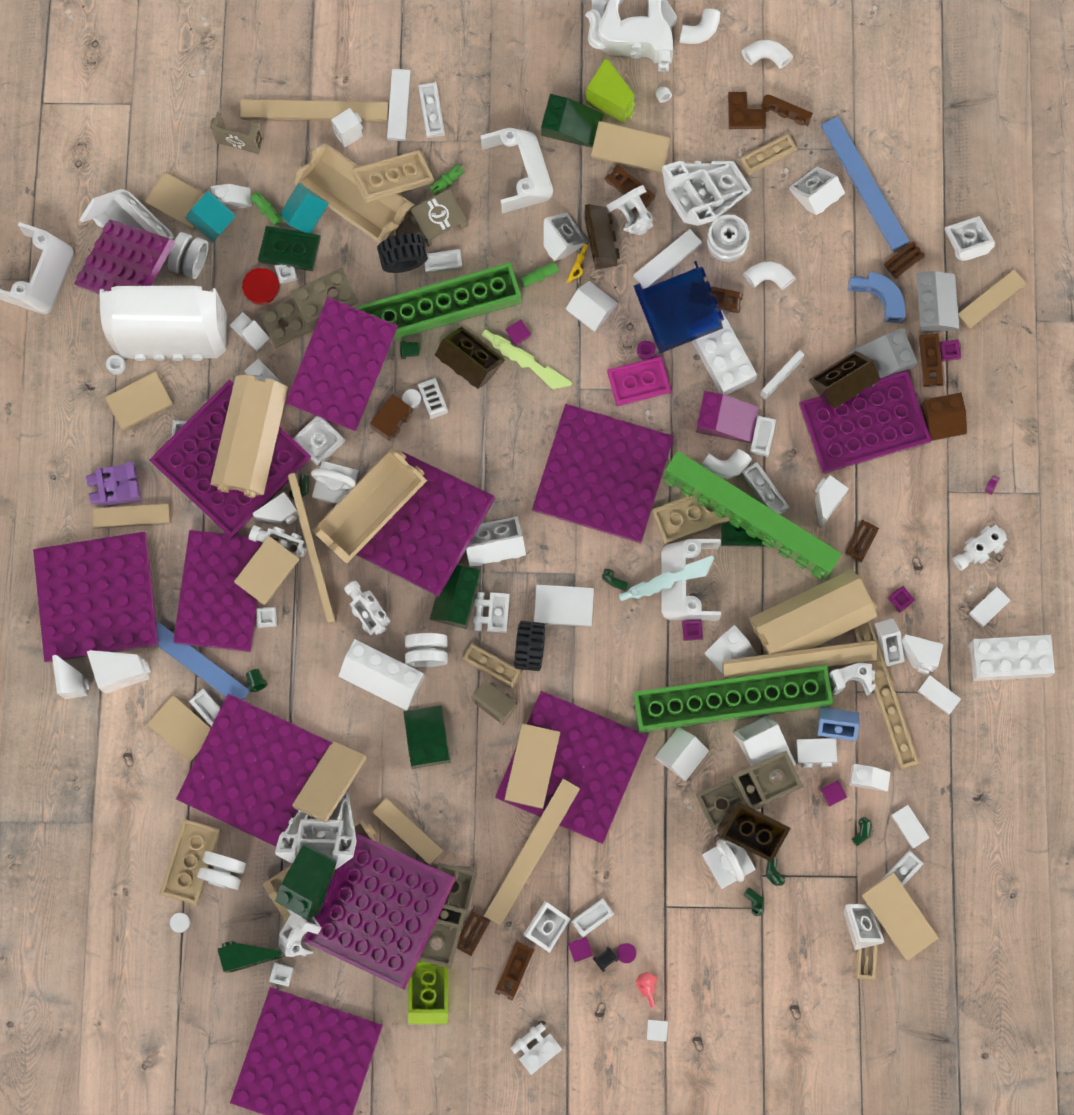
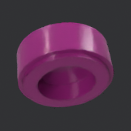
[637,341,656,360]
[985,475,1000,495]
[617,943,637,964]

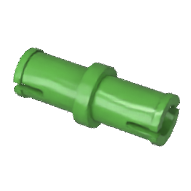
[429,163,465,196]
[250,191,283,226]
[520,261,559,288]

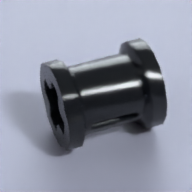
[592,946,619,972]

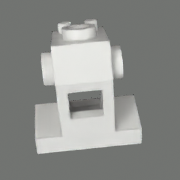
[606,185,653,235]
[829,663,875,696]
[278,909,322,957]

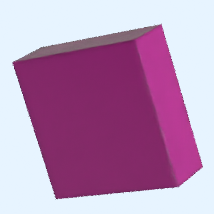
[505,320,531,346]
[939,340,961,362]
[887,586,915,613]
[682,620,703,641]
[820,780,847,807]
[568,937,593,962]

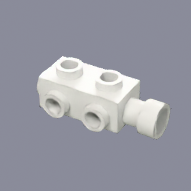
[249,525,307,561]
[953,525,1008,571]
[344,581,391,636]

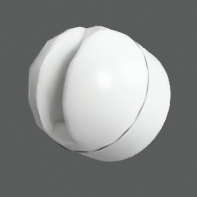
[656,86,672,103]

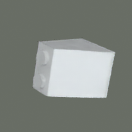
[87,650,151,694]
[733,716,796,779]

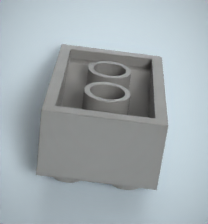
[848,328,917,379]

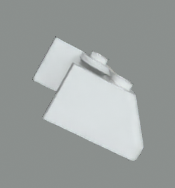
[480,128,553,214]
[79,189,174,240]
[0,222,75,314]
[661,539,721,621]

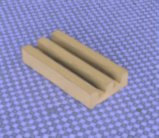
[855,945,878,980]

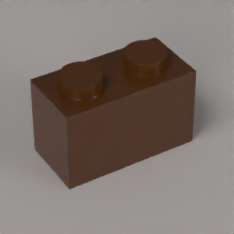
[370,394,412,441]

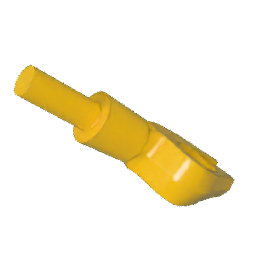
[566,244,588,284]

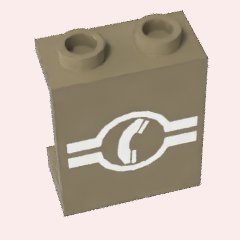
[210,112,264,154]
[409,189,468,246]

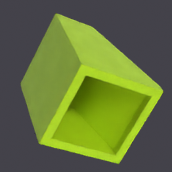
[586,58,635,124]

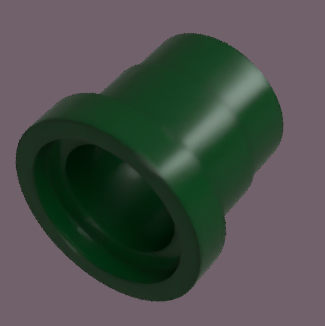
[400,340,419,359]
[246,669,268,692]

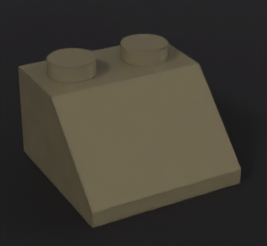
[471,681,517,725]

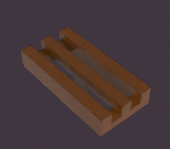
[884,241,925,279]
[845,520,879,563]
[457,912,490,956]

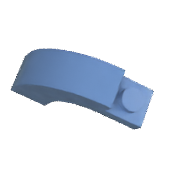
[847,272,905,323]

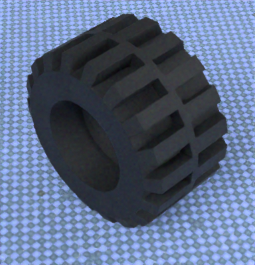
[377,233,428,273]
[514,621,546,671]

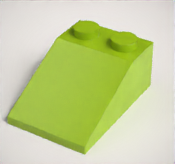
[408,960,448,1024]

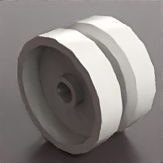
[707,214,750,262]
[168,232,208,279]
[405,633,448,667]
[197,851,247,890]

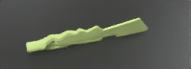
[482,329,572,389]

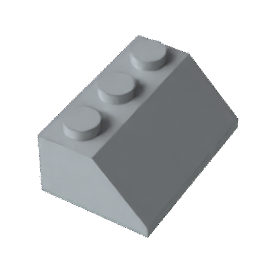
[916,271,959,333]

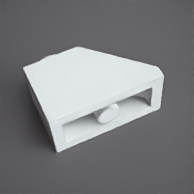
[211,184,252,210]
[252,492,298,525]
[875,618,905,666]
[849,764,890,792]

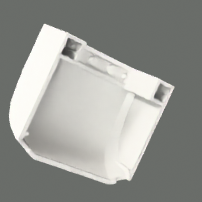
[100,286,227,361]

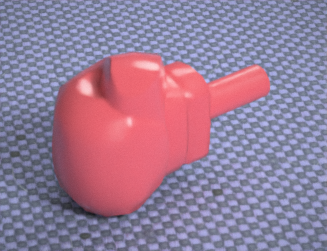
[636,972,657,1008]

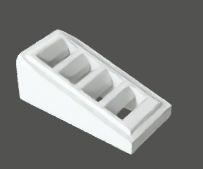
[418,378,448,419]

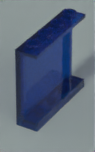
[633,261,724,353]

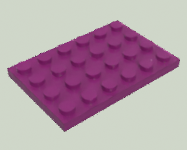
[74,219,175,295]
[285,297,398,431]
[799,371,932,475]
[173,530,263,652]

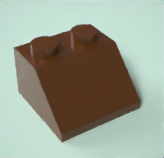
[921,392,967,441]

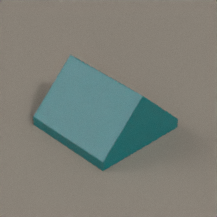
[280,183,329,234]
[185,191,236,243]

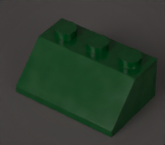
[429,565,481,629]

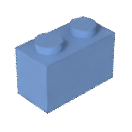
[818,707,860,741]

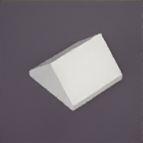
[566,281,618,332]
[655,728,709,782]
[523,901,570,953]
[844,904,884,950]

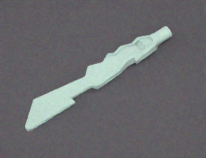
[619,556,714,601]

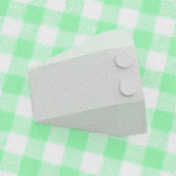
[662,161,752,226]
[275,791,357,869]

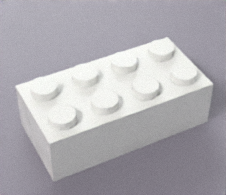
[687,310,757,395]
[969,635,1055,681]

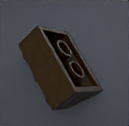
[584,204,620,270]
[434,326,505,389]
[809,351,881,409]
[717,802,791,862]

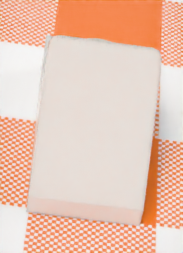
[229,312,270,352]

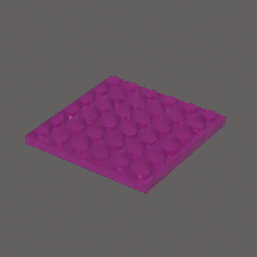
[149,380,311,538]
[532,404,674,544]
[356,451,496,597]
[33,531,159,663]
[495,691,648,844]
[176,694,333,847]
[303,833,456,990]
[230,987,383,1115]

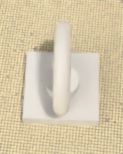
[311,461,359,505]
[702,839,756,890]

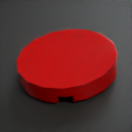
[242,268,280,305]

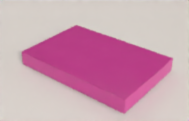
[607,356,671,407]

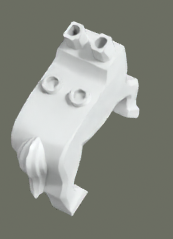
[585,0,677,72]

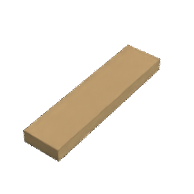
[958,269,1027,330]
[93,504,170,529]
[373,798,443,865]

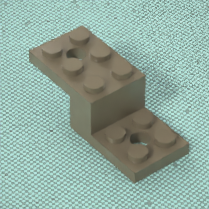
[259,268,358,348]
[696,751,804,830]
[419,863,477,969]

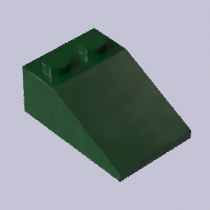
[541,94,603,148]
[403,705,451,769]
[275,844,337,920]
[217,941,286,973]

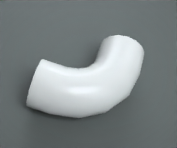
[679,9,721,44]
[742,40,793,68]
[743,261,796,290]
[701,449,752,479]

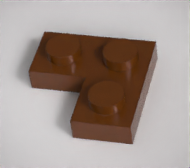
[728,92,766,129]

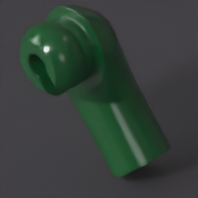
[289,475,309,500]
[602,569,628,591]
[851,817,872,846]
[766,859,785,886]
[744,888,764,916]

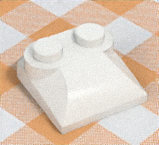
[945,216,995,261]

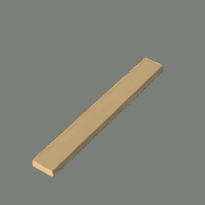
[240,99,388,122]
[288,473,336,624]
[853,620,919,770]
[722,640,877,679]
[484,779,580,926]

